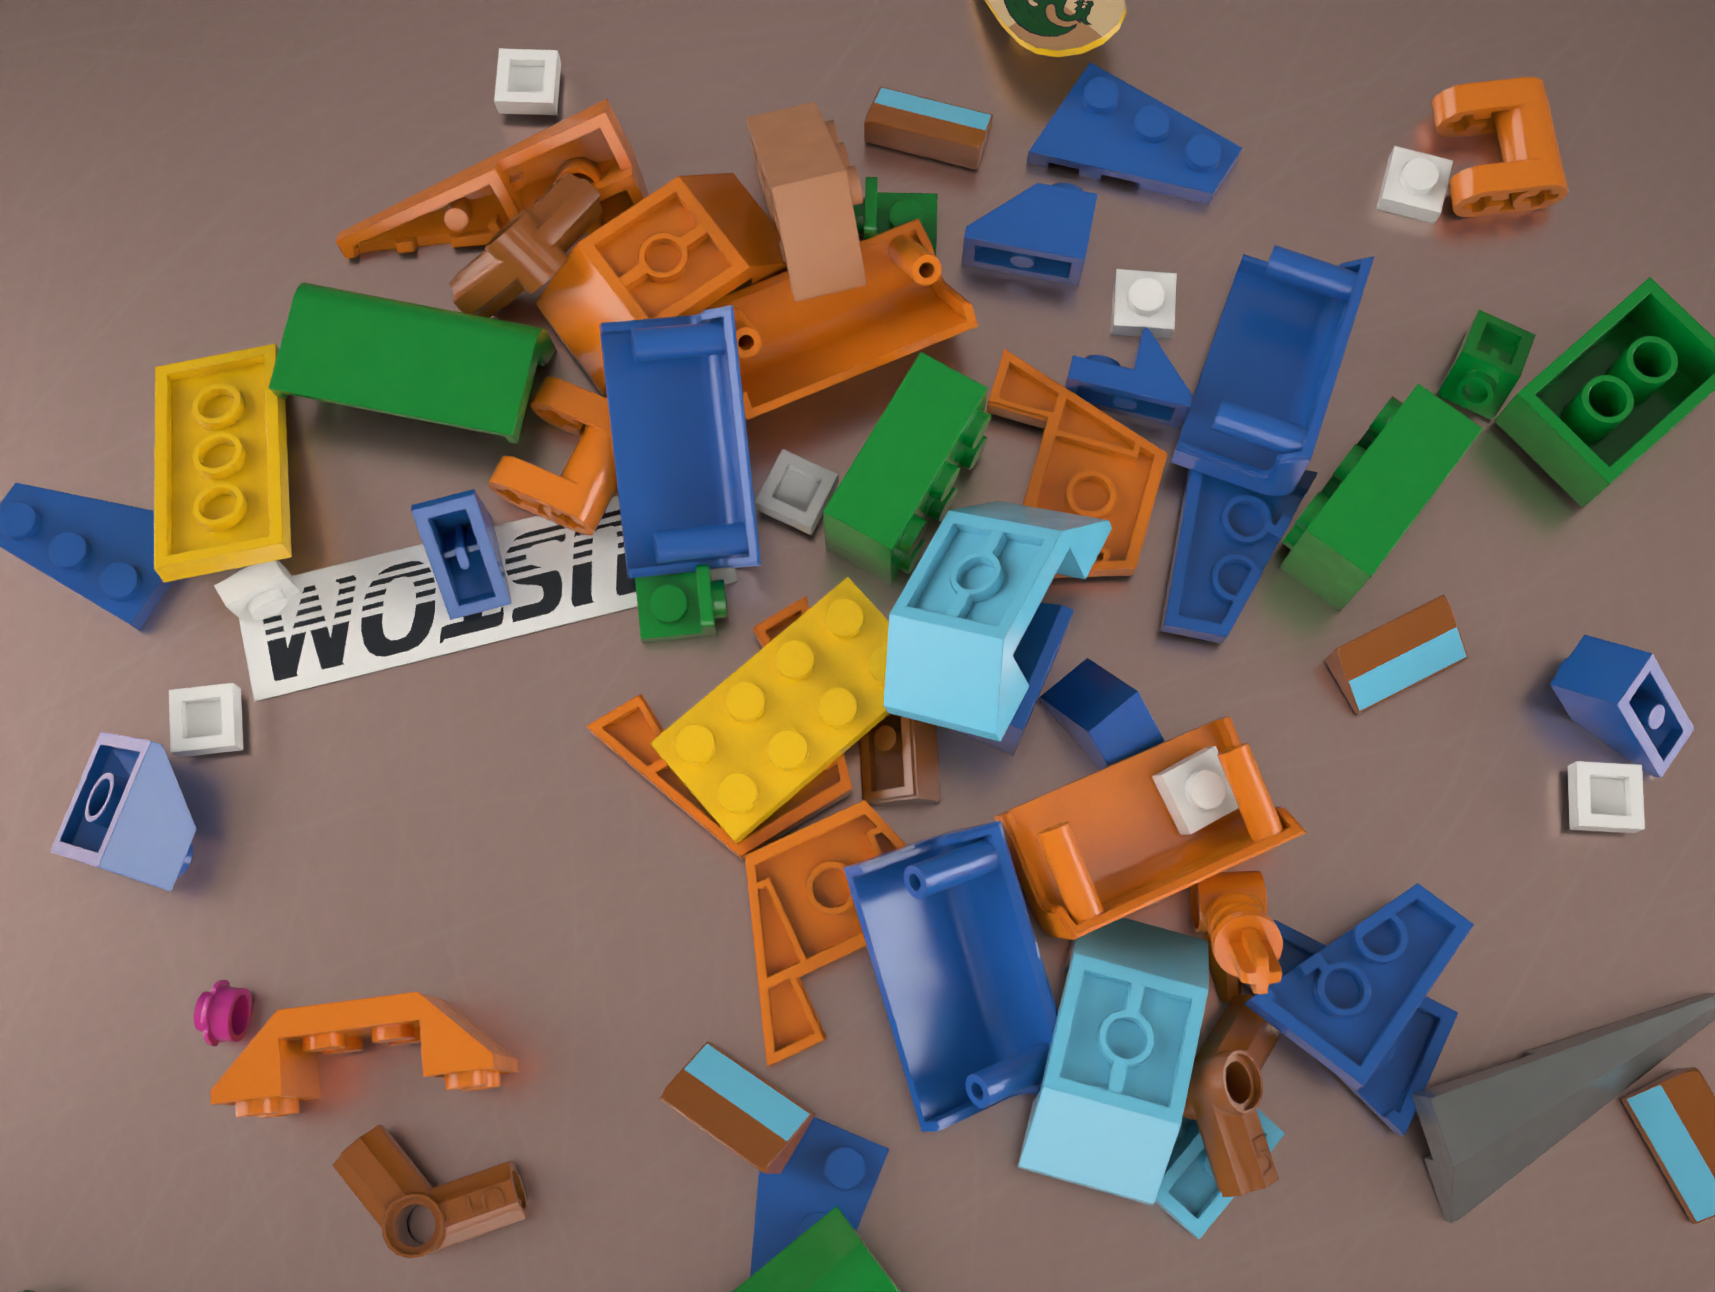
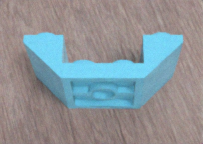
[883,501,1112,742]
[1017,917,1209,1206]

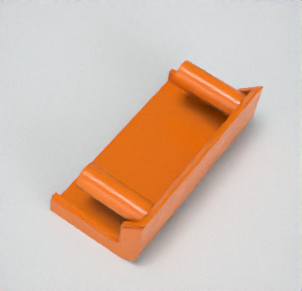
[699,218,978,420]
[994,716,1307,940]

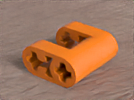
[1431,77,1569,217]
[488,377,617,535]

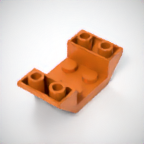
[536,173,788,398]
[210,991,519,1118]

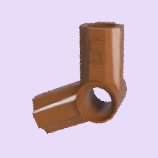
[449,172,604,318]
[1183,994,1280,1197]
[332,1125,529,1259]

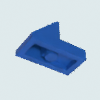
[1065,327,1193,429]

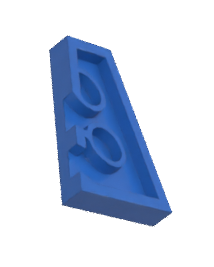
[1027,62,1243,205]
[1160,468,1318,644]
[0,482,174,631]
[1243,883,1474,1089]
[1244,919,1458,1136]
[750,1117,889,1276]

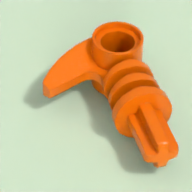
[1190,871,1283,1002]

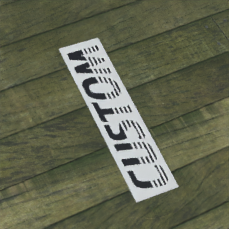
[239,496,738,702]

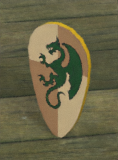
[984,0,1127,57]

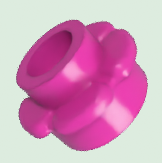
[193,980,253,1046]

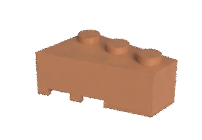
[746,102,867,302]

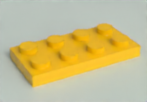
[154,343,292,583]
[650,577,890,845]

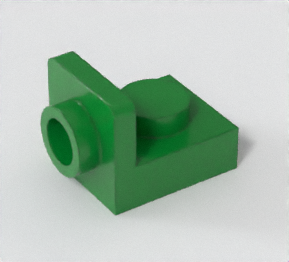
[853,177,938,256]
[1438,309,1536,419]
[635,564,728,643]

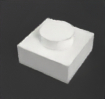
[494,48,561,115]
[1376,146,1453,224]
[1111,269,1177,339]
[755,449,839,535]
[214,560,300,623]
[169,683,243,757]
[1151,746,1238,835]
[1568,761,1645,833]

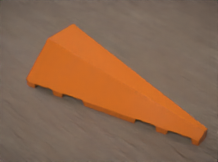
[335,99,649,259]

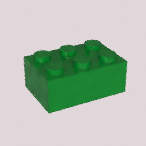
[1494,277,1715,508]
[823,352,992,586]
[1279,384,1483,612]

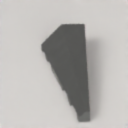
[1411,993,1715,1223]

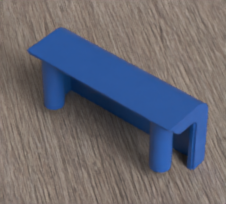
[1171,245,1374,496]
[599,305,761,578]
[844,821,1058,1132]

